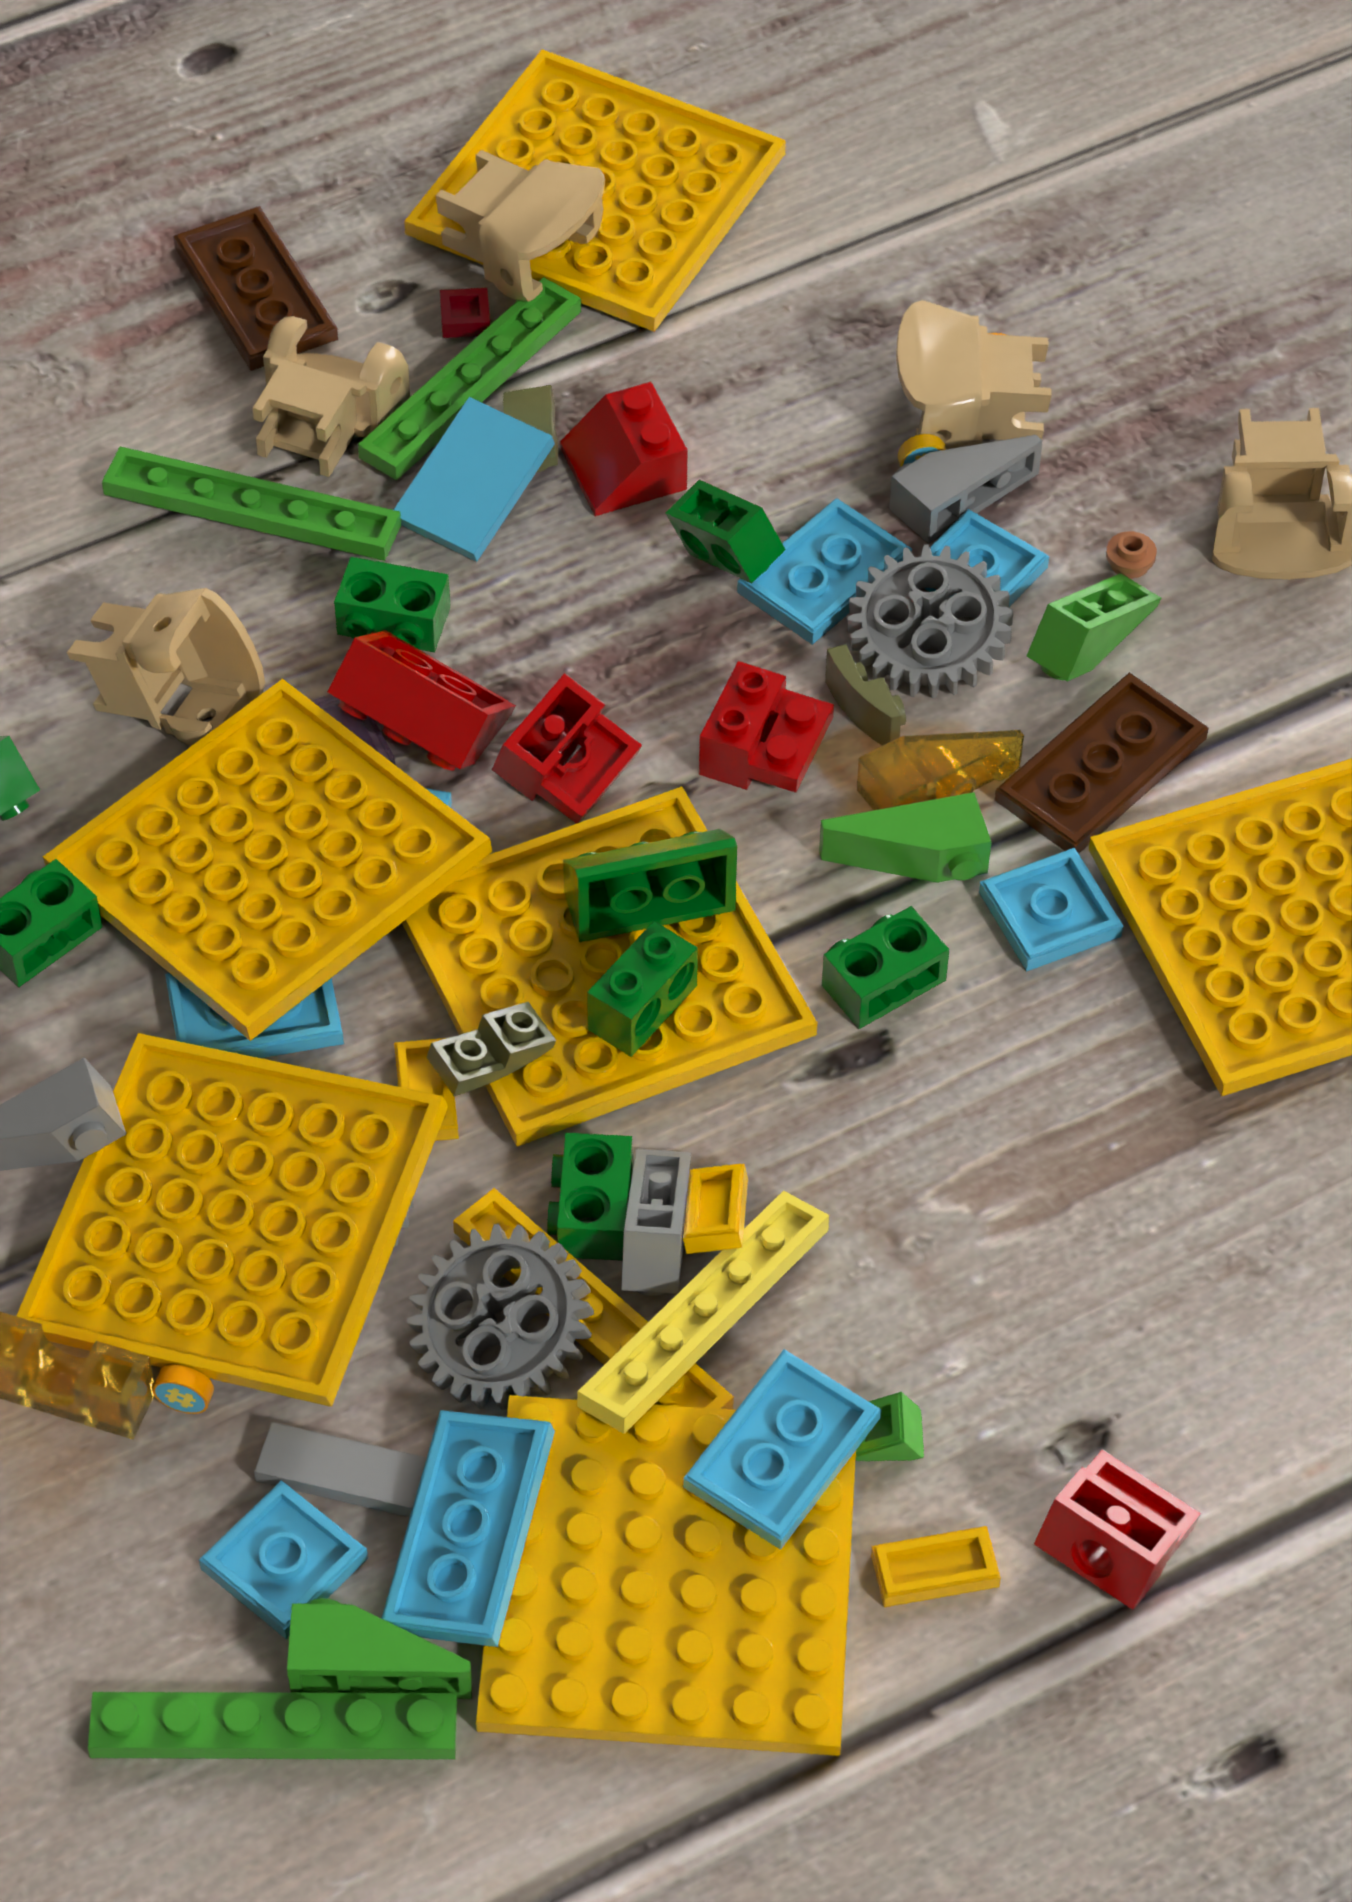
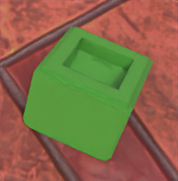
[856,1391,924,1461]

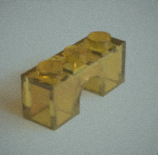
[0,1312,155,1440]

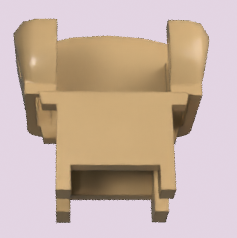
[436,150,605,302]
[896,300,1052,449]
[252,316,410,477]
[1212,408,1352,580]
[67,588,265,746]

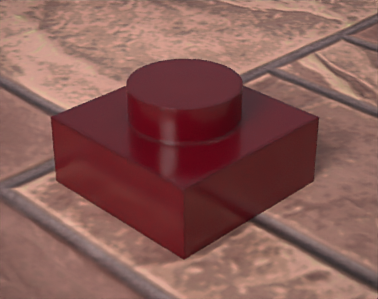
[440,287,490,338]

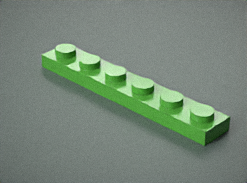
[358,277,581,481]
[102,446,401,561]
[88,1692,457,1760]

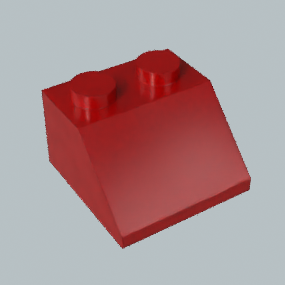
[560,382,688,516]

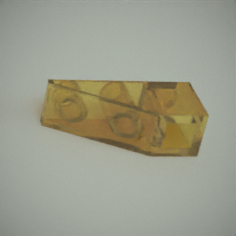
[856,730,1024,811]

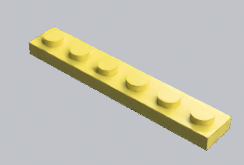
[577,1190,829,1434]

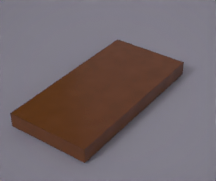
[173,206,339,371]
[994,672,1209,854]

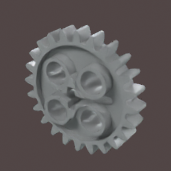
[847,544,1013,698]
[407,1224,594,1410]

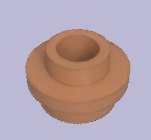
[1106,531,1157,578]

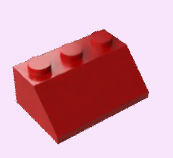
[327,630,516,771]

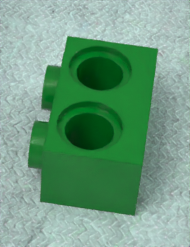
[665,479,786,584]
[334,557,451,653]
[0,859,102,988]
[821,906,950,1029]
[587,921,698,1057]
[547,1133,632,1261]

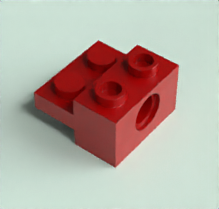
[699,661,834,793]
[492,673,642,824]
[1034,1449,1201,1610]

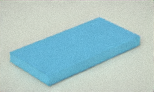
[382,1410,555,1647]

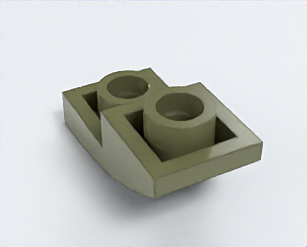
[503,385,558,473]
[825,644,906,750]
[427,1002,556,1096]

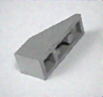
[889,435,1043,544]
[0,1057,126,1171]
[621,1149,691,1296]

